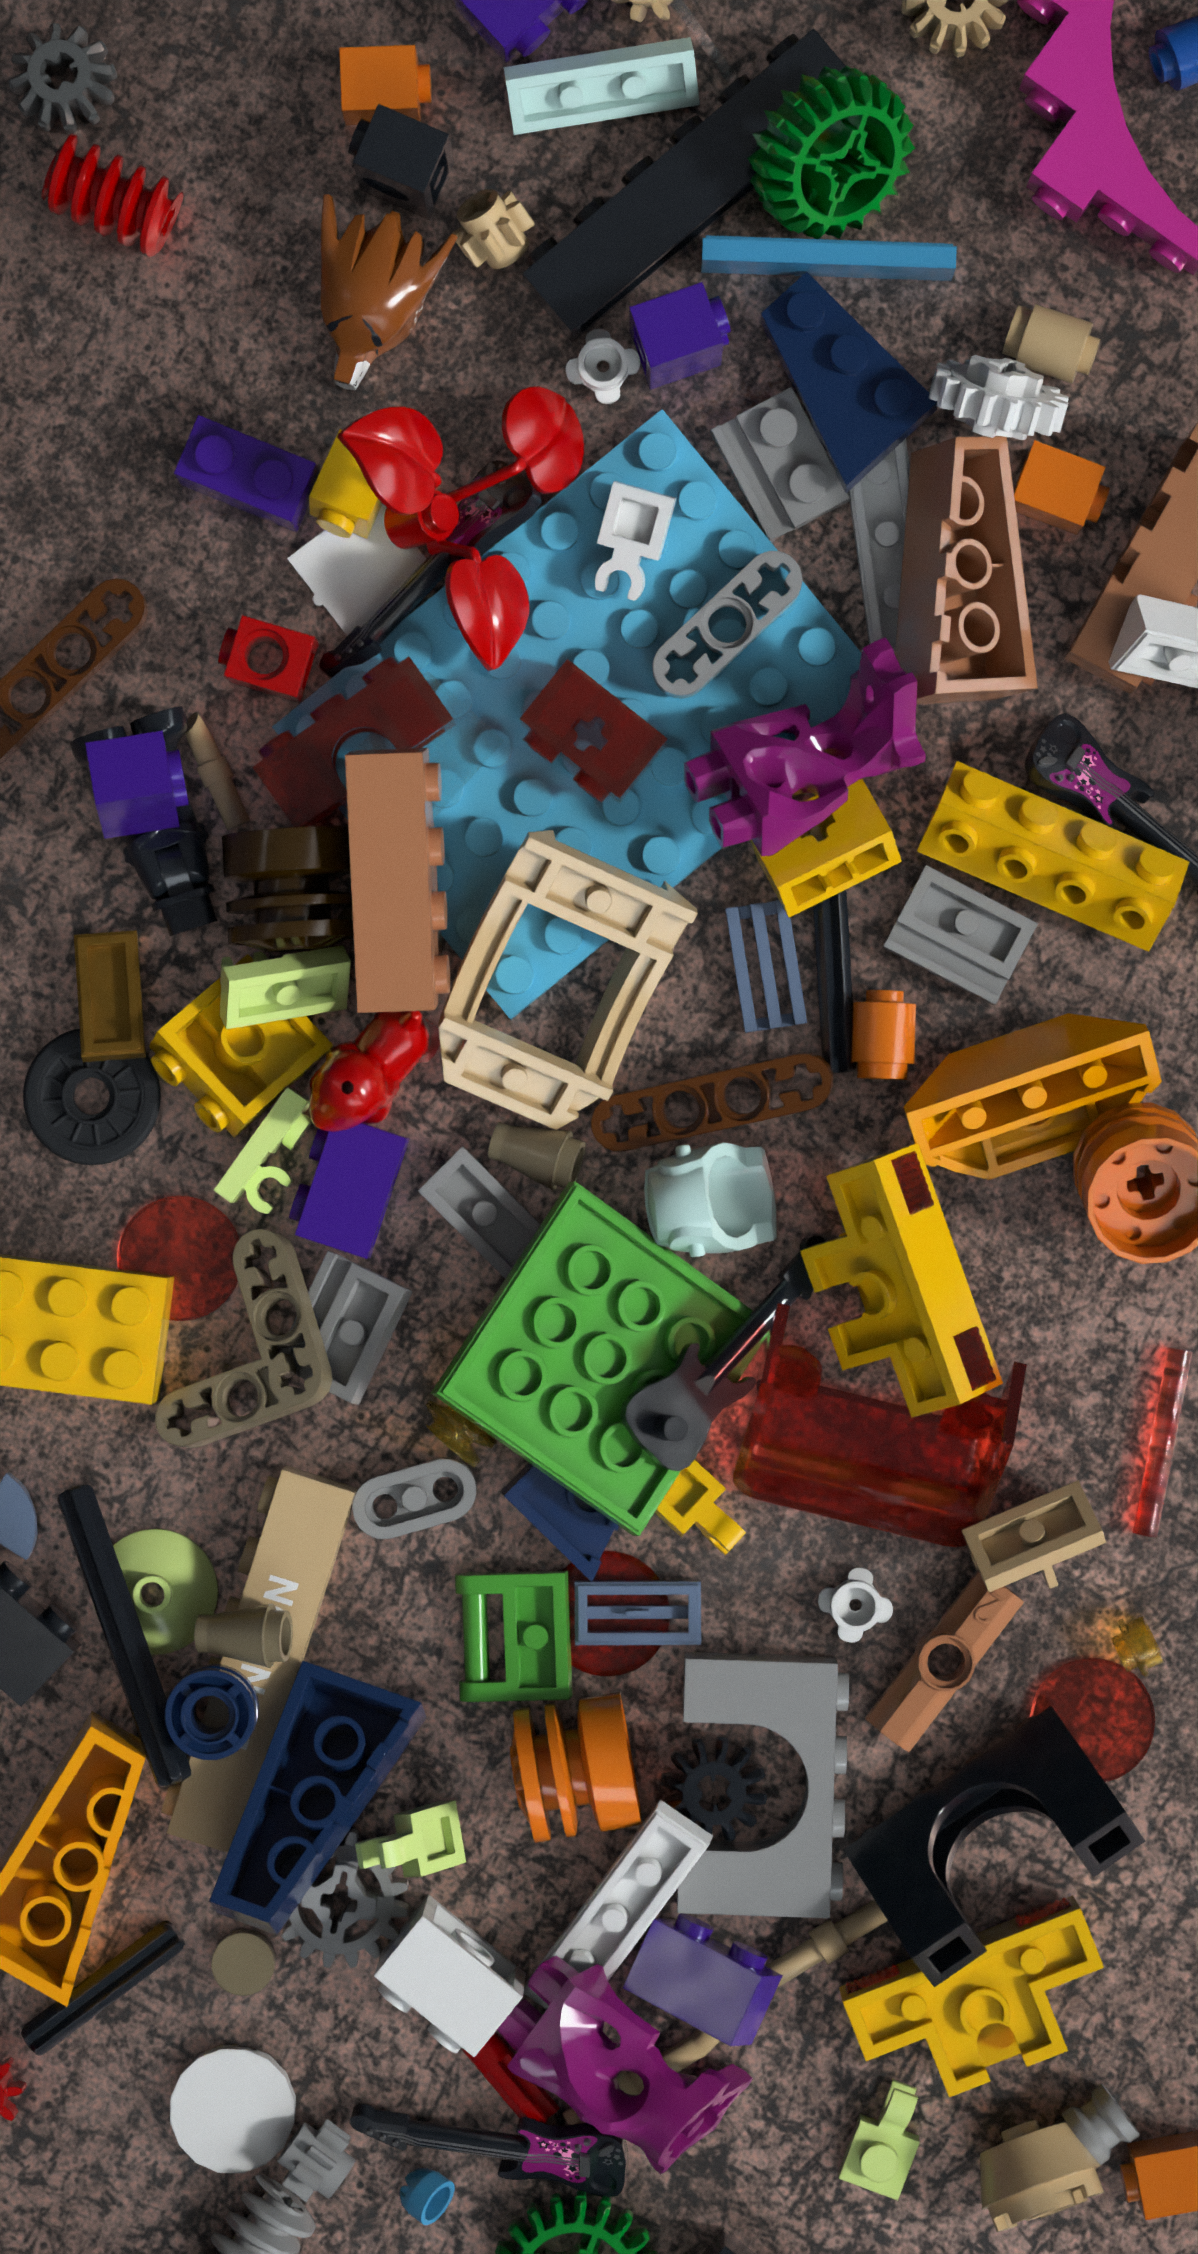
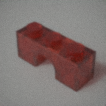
[253,656,456,827]

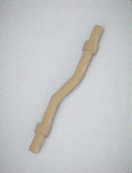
[563,1900,888,2125]

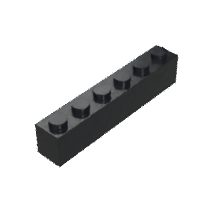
[522,28,846,343]

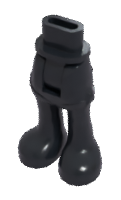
[69,706,218,936]

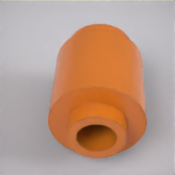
[851,990,916,1080]

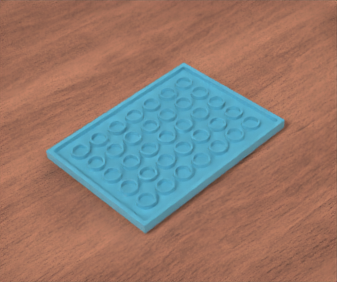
[272,409,861,1020]

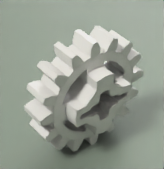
[929,355,1069,440]

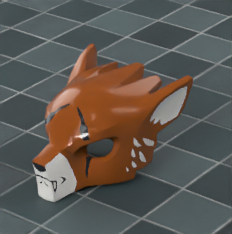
[321,194,458,390]

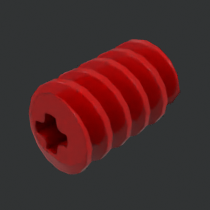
[41,133,184,258]

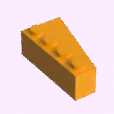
[0,1711,146,2007]

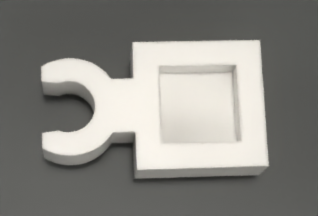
[595,481,677,601]

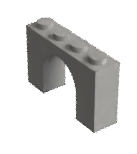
[677,1652,849,1918]

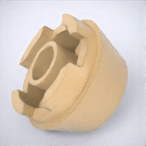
[980,2120,1104,2232]

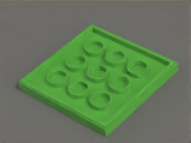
[431,1181,772,1536]

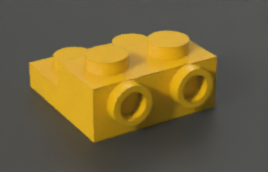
[149,954,334,1138]

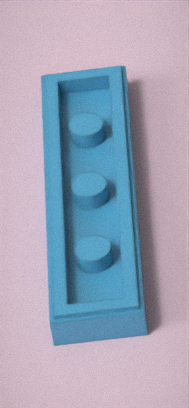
[701,235,957,281]

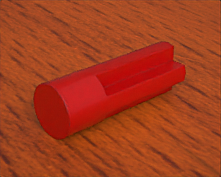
[462,2031,559,2124]

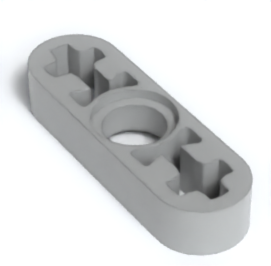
[653,551,802,699]

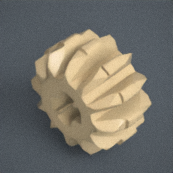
[901,0,1008,58]

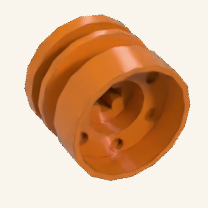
[1073,1102,1198,1264]
[510,1692,642,1843]

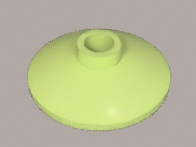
[94,1528,218,1655]

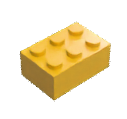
[0,1254,175,1405]

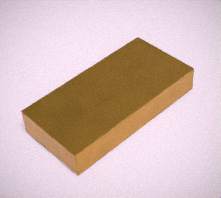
[74,930,146,1062]

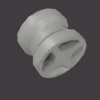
[1062,2083,1140,2165]

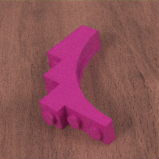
[1017,0,1198,276]

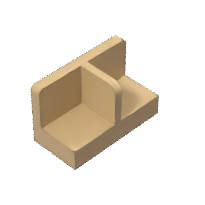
[962,1480,1106,1592]

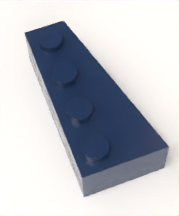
[209,1661,427,1935]

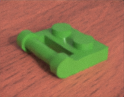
[455,1571,573,1702]

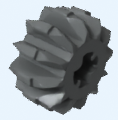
[8,23,117,134]

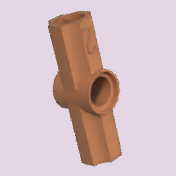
[865,1570,1024,1752]

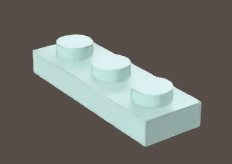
[503,37,700,135]

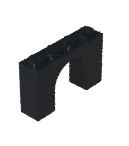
[843,1706,1146,1988]

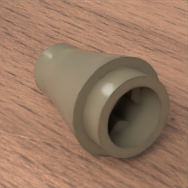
[488,1122,586,1191]
[194,1604,293,1668]

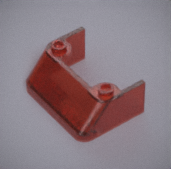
[733,1303,1027,1547]

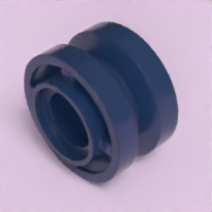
[165,1664,259,1760]

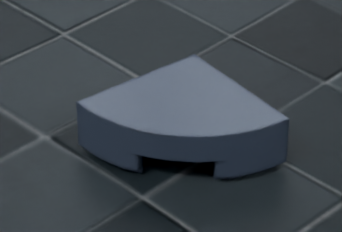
[0,1472,38,1560]

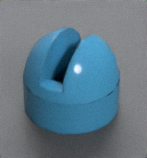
[399,2168,455,2225]

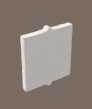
[287,504,426,635]

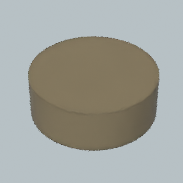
[211,1929,276,1996]

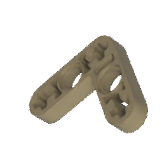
[155,1229,332,1448]

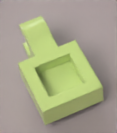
[355,1800,466,1877]
[838,2079,920,2201]

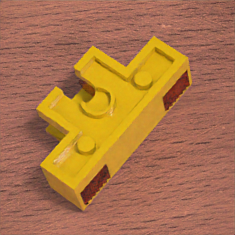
[800,1143,1003,1418]
[839,1895,1104,2098]

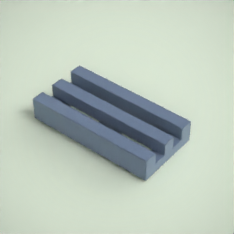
[725,900,807,1033]
[575,1580,701,1645]

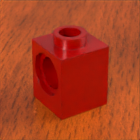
[218,615,319,703]

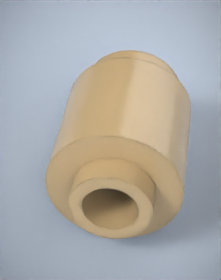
[1002,304,1101,384]

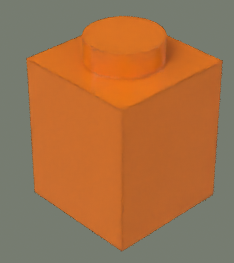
[339,45,432,126]
[1014,440,1110,535]
[1120,2130,1198,2220]

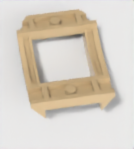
[438,830,698,1130]

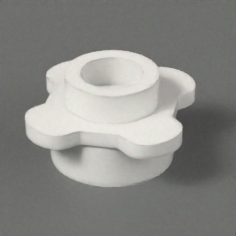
[566,329,640,404]
[818,1567,893,1643]

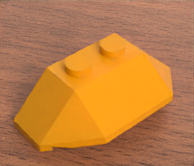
[903,1013,1162,1180]

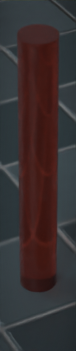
[1132,1347,1193,1538]

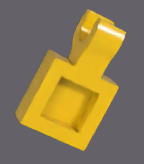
[654,1460,746,1555]

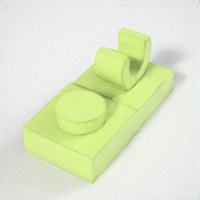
[220,945,351,1029]
[214,1087,312,1214]

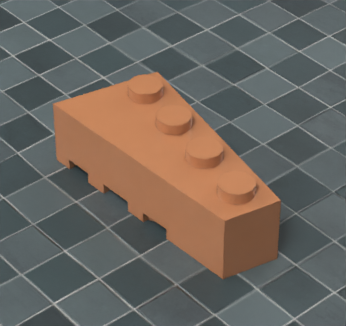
[1064,422,1198,694]
[895,436,1038,704]
[345,748,450,1013]

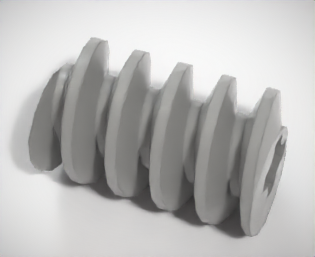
[198,2175,316,2254]

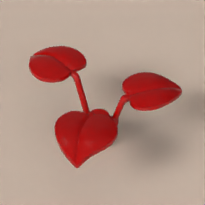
[337,386,584,671]

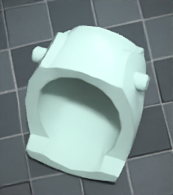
[644,1143,777,1257]

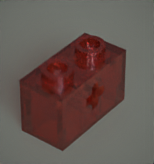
[520,659,667,804]

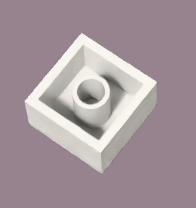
[374,1894,526,2057]

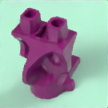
[684,637,926,857]
[497,1955,754,2174]

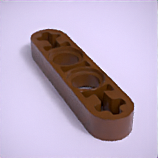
[0,578,148,764]
[591,1052,834,1152]

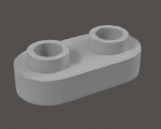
[352,1457,477,1539]

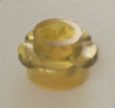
[1111,1616,1165,1677]

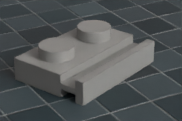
[710,387,850,543]
[883,865,1038,1005]
[279,1251,413,1405]

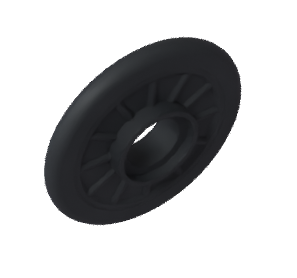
[23,1028,161,1165]

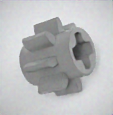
[277,2119,356,2202]

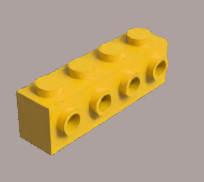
[917,761,1190,952]

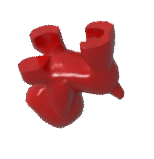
[309,1011,440,1132]

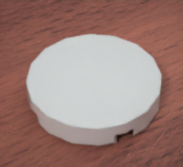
[170,2045,296,2173]

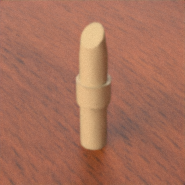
[185,712,250,831]

